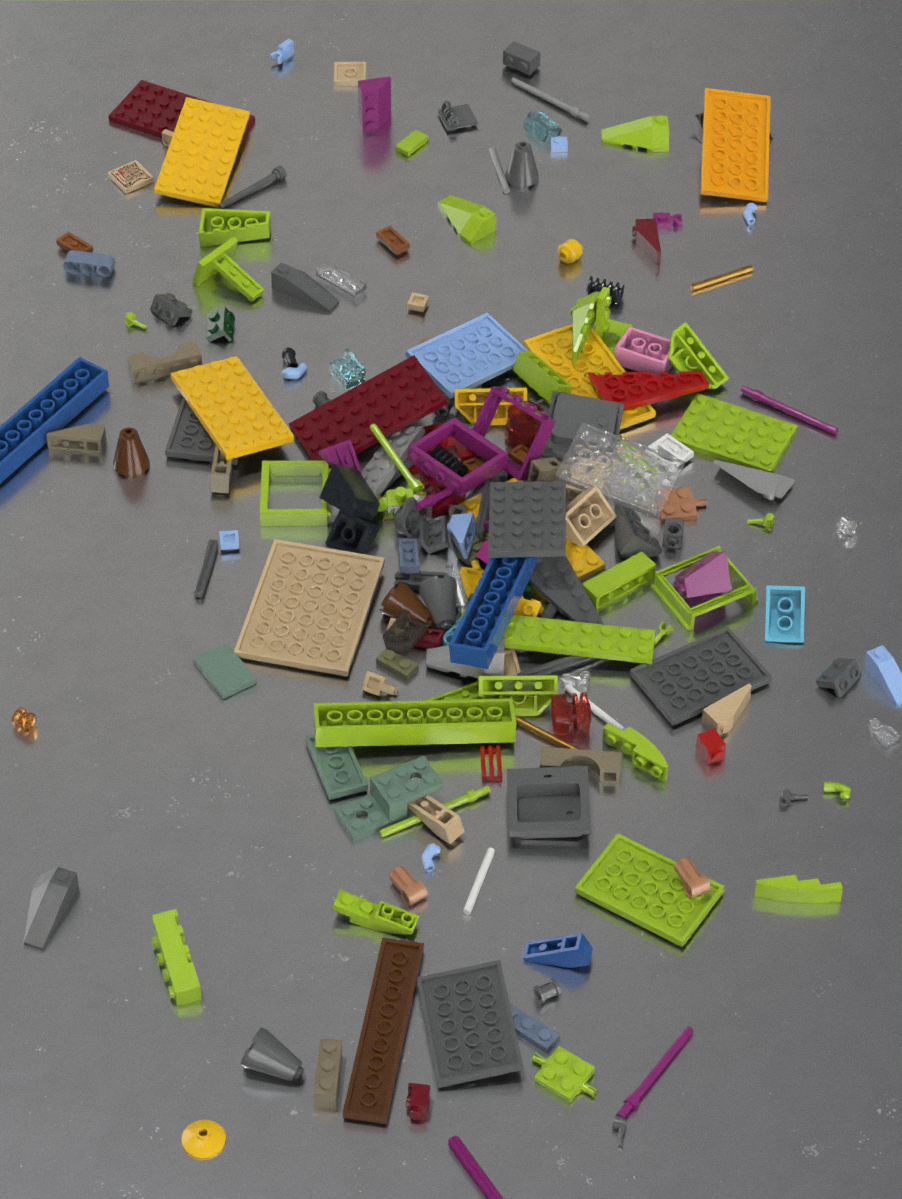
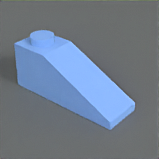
[447,513,476,559]
[864,645,902,706]

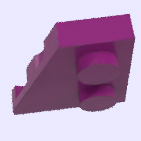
[318,439,362,473]

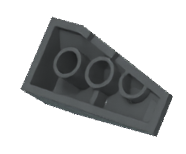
[24,867,79,951]

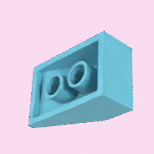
[765,585,805,643]

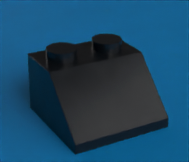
[325,510,380,554]

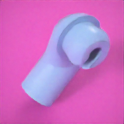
[742,203,758,225]
[282,363,308,380]
[421,843,441,872]

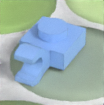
[270,39,294,64]

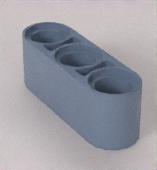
[63,250,115,278]

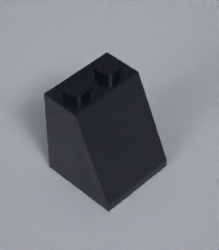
[319,464,380,521]

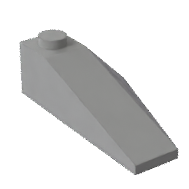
[714,460,795,500]
[426,639,505,681]

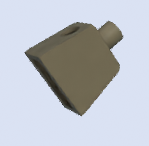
[527,457,570,482]

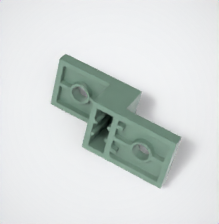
[334,756,443,842]

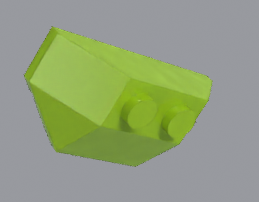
[668,322,729,389]
[479,675,558,717]

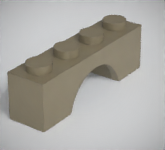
[127,341,202,383]
[540,747,622,784]

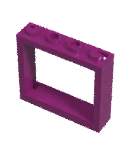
[473,386,556,480]
[407,417,508,497]

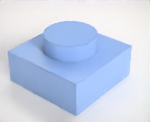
[550,136,568,153]
[219,530,240,550]

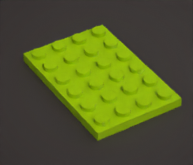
[671,393,798,473]
[575,833,725,947]

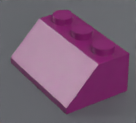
[358,76,391,132]

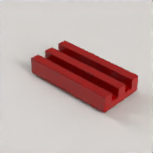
[480,746,502,781]

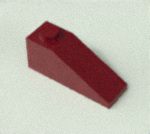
[632,219,661,265]

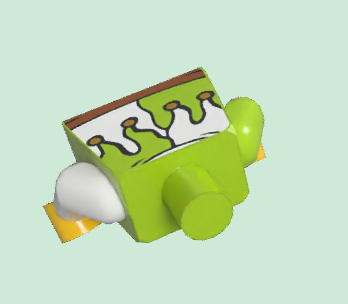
[377,487,427,521]

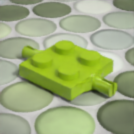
[531,1046,598,1103]

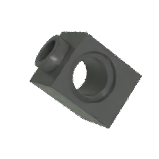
[662,518,685,549]

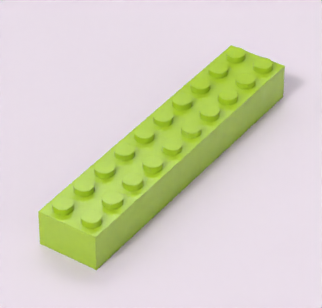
[313,698,516,748]

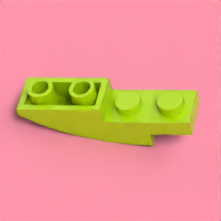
[602,723,668,781]
[332,889,420,934]

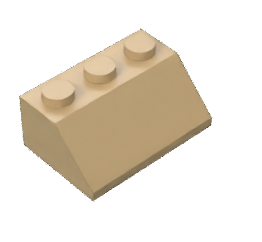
[566,486,617,547]

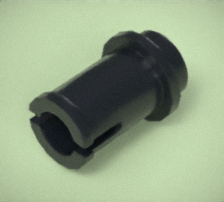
[282,348,298,368]

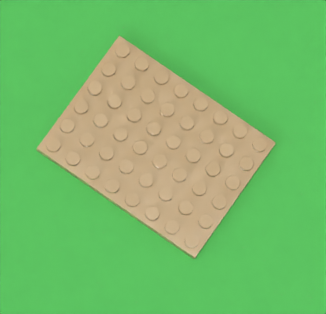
[234,539,385,677]

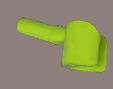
[125,312,147,330]
[748,513,775,528]
[654,622,673,646]

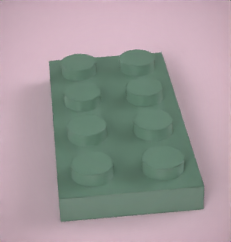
[305,734,368,800]

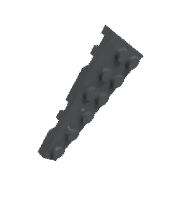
[529,556,604,625]

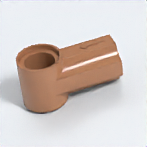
[674,857,711,899]
[389,866,428,906]

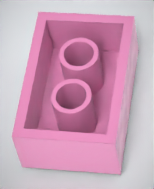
[615,327,672,374]

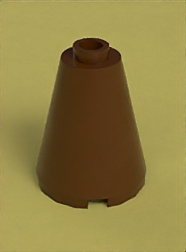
[113,427,150,479]
[379,581,434,629]

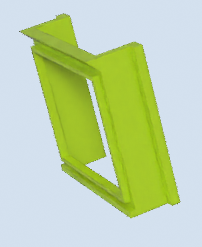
[651,546,759,632]

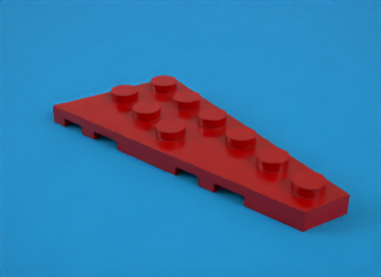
[588,371,709,411]

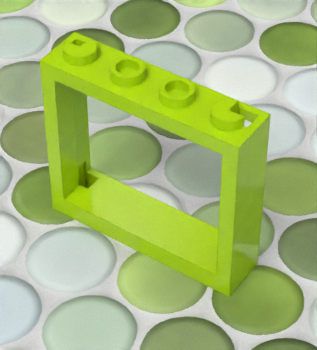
[260,461,332,526]

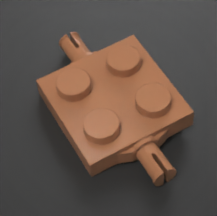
[644,487,707,524]

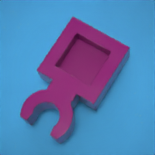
[652,212,683,229]

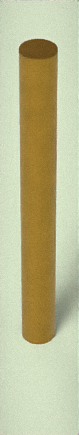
[690,265,753,291]
[515,715,582,750]

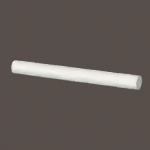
[564,684,625,731]
[463,847,495,915]

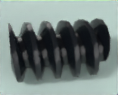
[586,276,625,305]
[429,445,468,477]

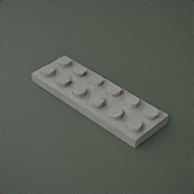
[361,426,425,498]

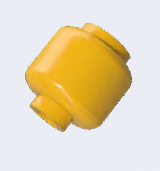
[557,239,583,264]

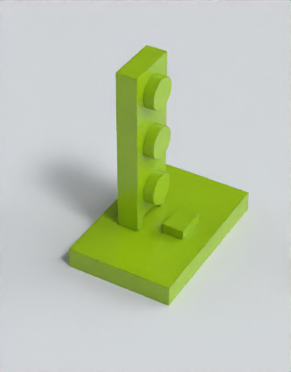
[192,236,265,302]
[594,287,633,357]

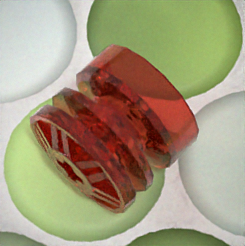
[505,401,544,449]
[551,692,591,736]

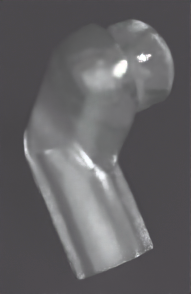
[561,671,591,687]

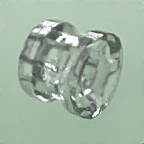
[836,515,858,538]

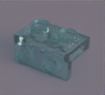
[523,111,562,142]
[329,348,367,389]

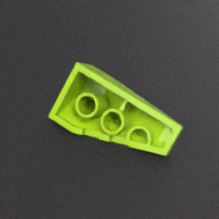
[601,115,669,152]
[438,195,496,245]
[570,291,600,365]

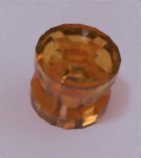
[11,707,36,732]

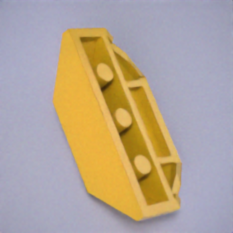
[454,388,527,426]

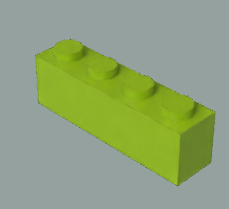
[513,351,573,405]
[582,552,656,610]

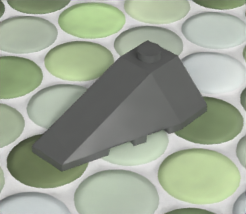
[271,263,339,313]
[615,499,663,559]

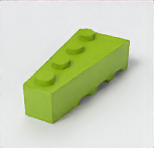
[198,208,271,247]
[151,909,202,1006]

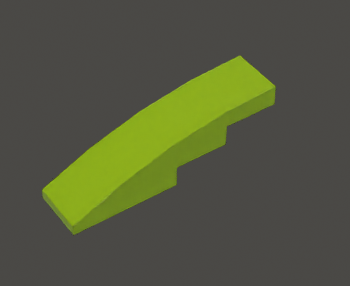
[754,875,843,903]

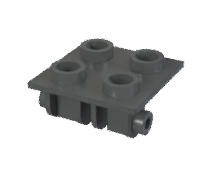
[437,100,478,131]

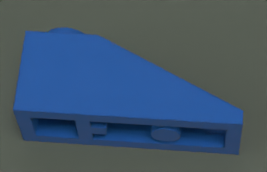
[522,933,593,968]

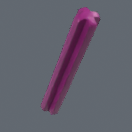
[448,1135,503,1199]

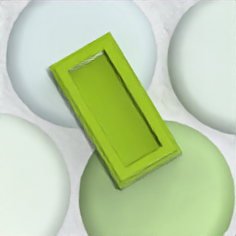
[395,130,429,157]

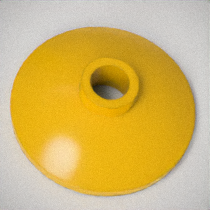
[181,1120,226,1159]

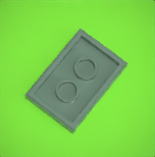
[193,642,257,699]

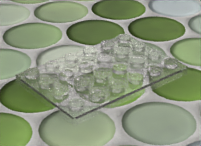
[555,422,685,519]

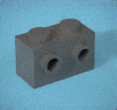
[503,41,541,75]

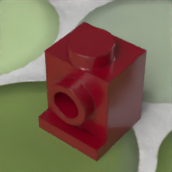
[406,1083,430,1120]

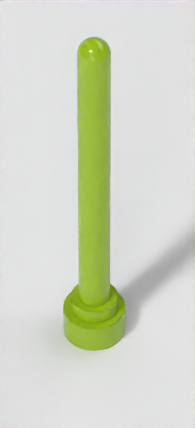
[370,424,424,494]

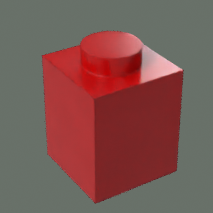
[696,728,726,764]

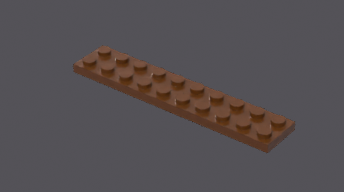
[343,938,424,1124]

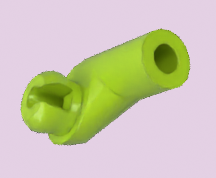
[823,782,851,799]

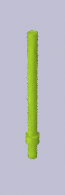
[379,785,491,838]

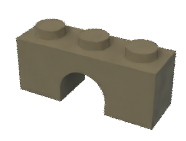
[314,1039,342,1110]

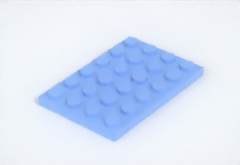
[405,313,529,399]

